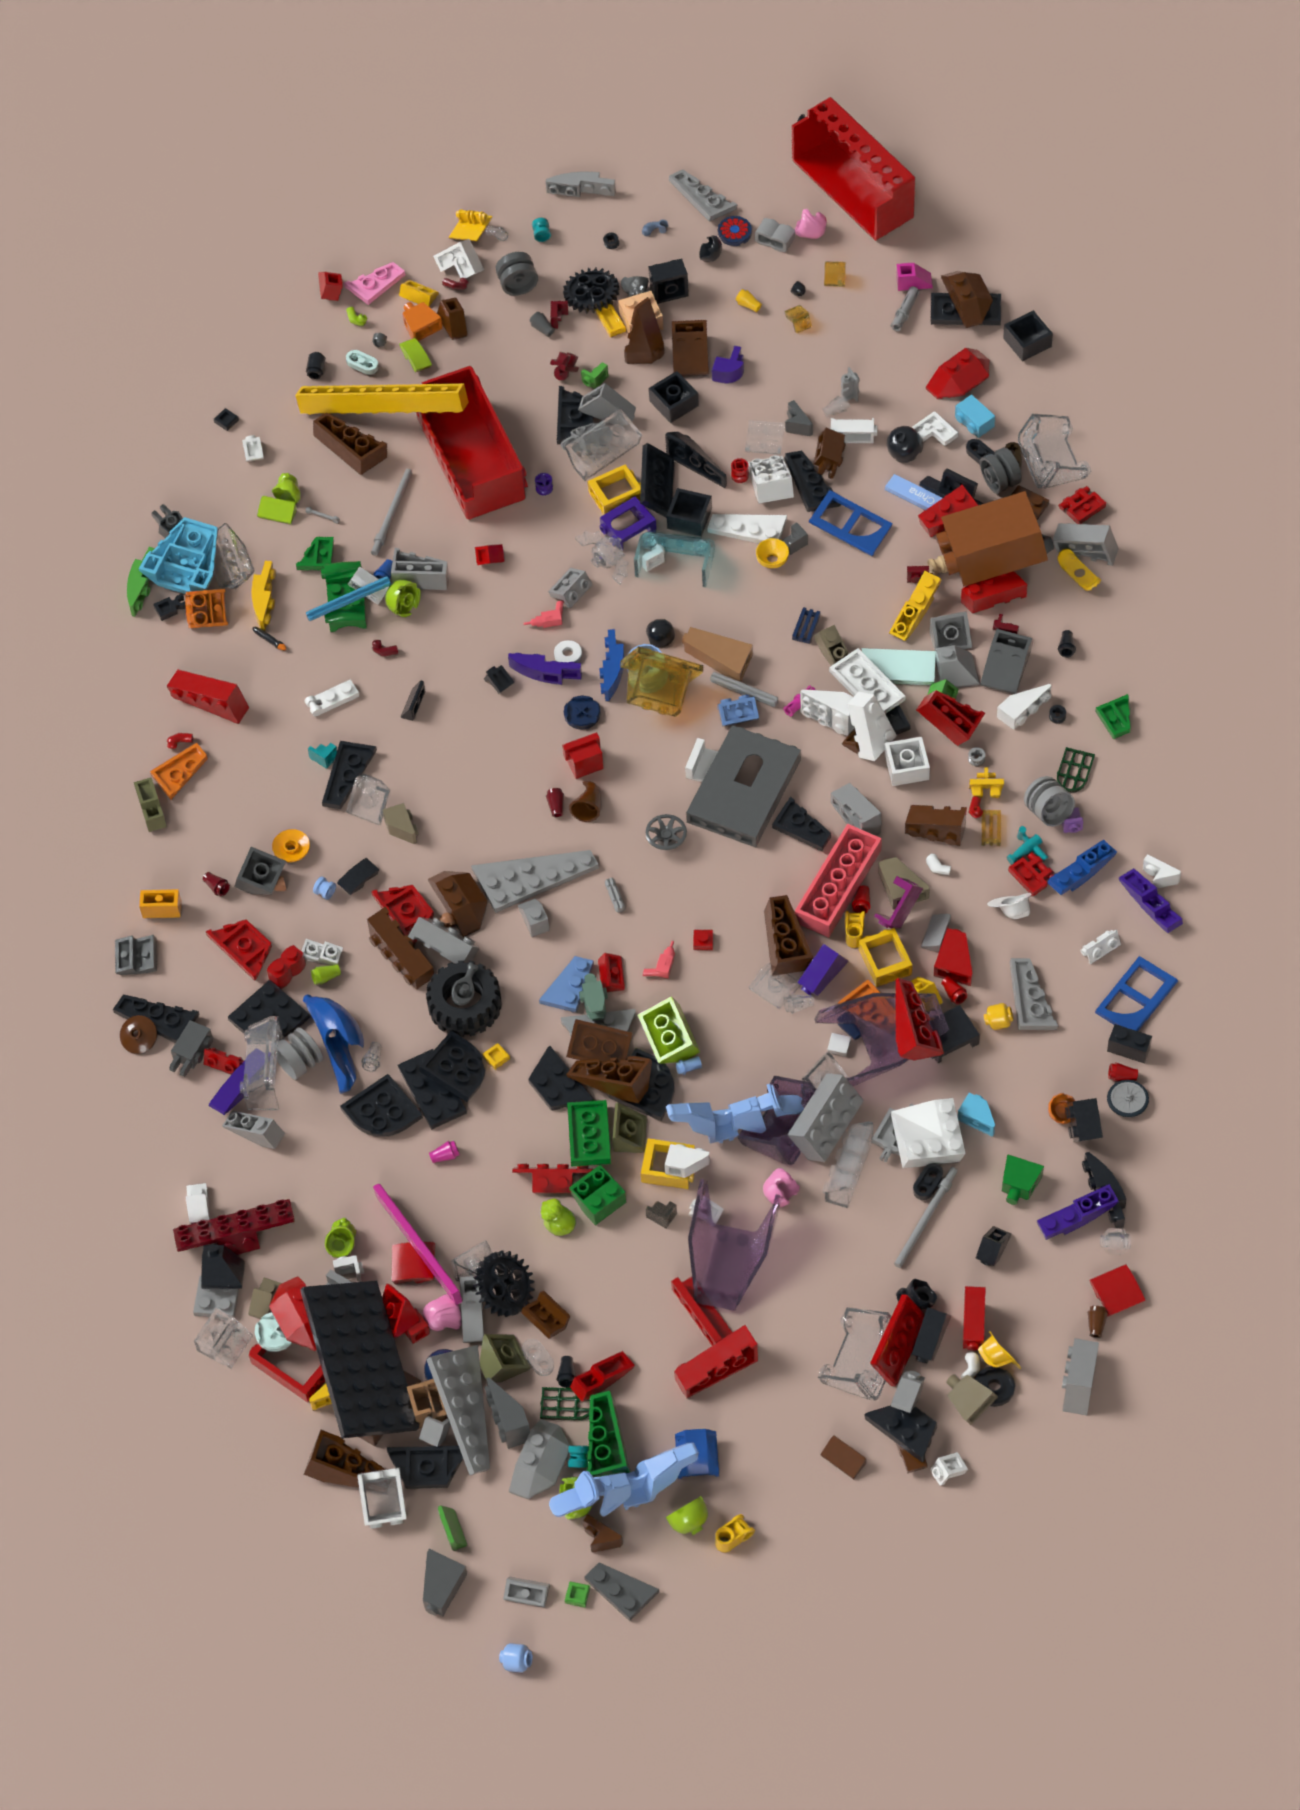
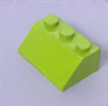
[638,996,700,1064]

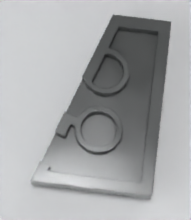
[584,1562,659,1621]

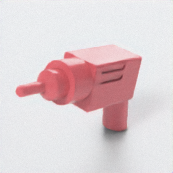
[523,601,564,628]
[643,941,675,979]

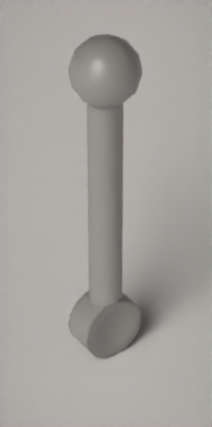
[306,507,340,523]

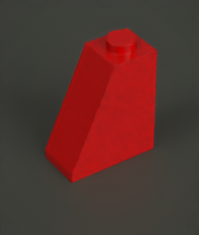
[933,928,973,986]
[963,1286,986,1351]

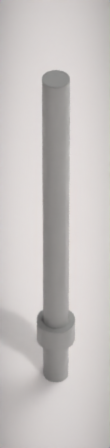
[371,469,412,556]
[894,1167,958,1268]

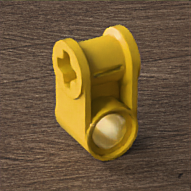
[845,911,865,948]
[715,1514,755,1553]

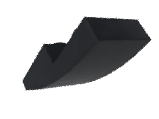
[337,858,379,895]

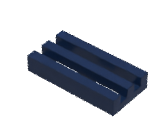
[792,607,821,644]

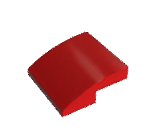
[392,1242,435,1285]
[1089,1264,1146,1317]

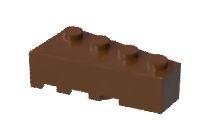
[764,895,813,976]

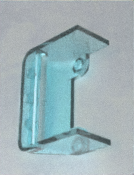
[634,530,715,587]

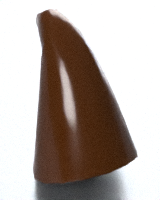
[569,781,601,822]

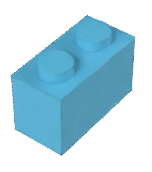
[955,395,995,438]

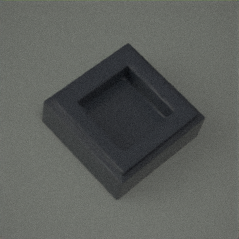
[214,408,239,431]

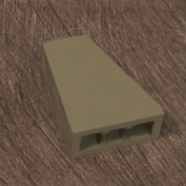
[878,857,930,909]

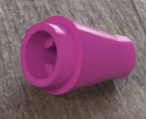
[429,1141,460,1164]

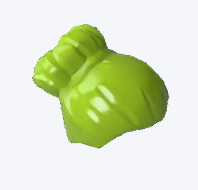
[272,473,301,504]
[541,1198,576,1236]
[324,1218,357,1258]

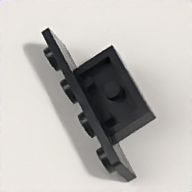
[919,468,985,505]

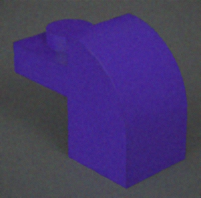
[712,346,744,383]

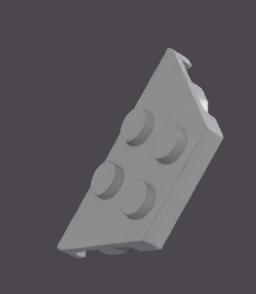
[561,1009,636,1036]

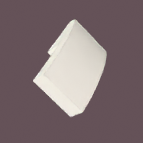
[301,939,343,965]

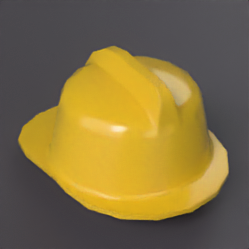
[978,1331,1021,1370]

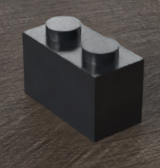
[1107,1024,1152,1064]

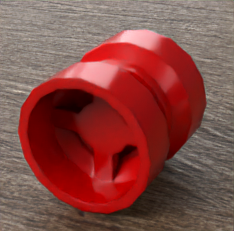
[731,458,749,483]

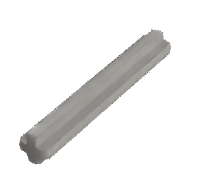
[710,672,779,707]

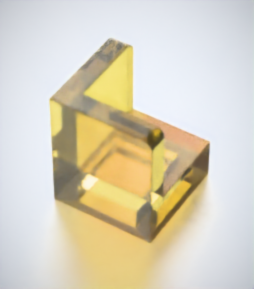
[824,261,846,287]

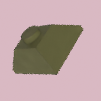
[480,1334,530,1382]

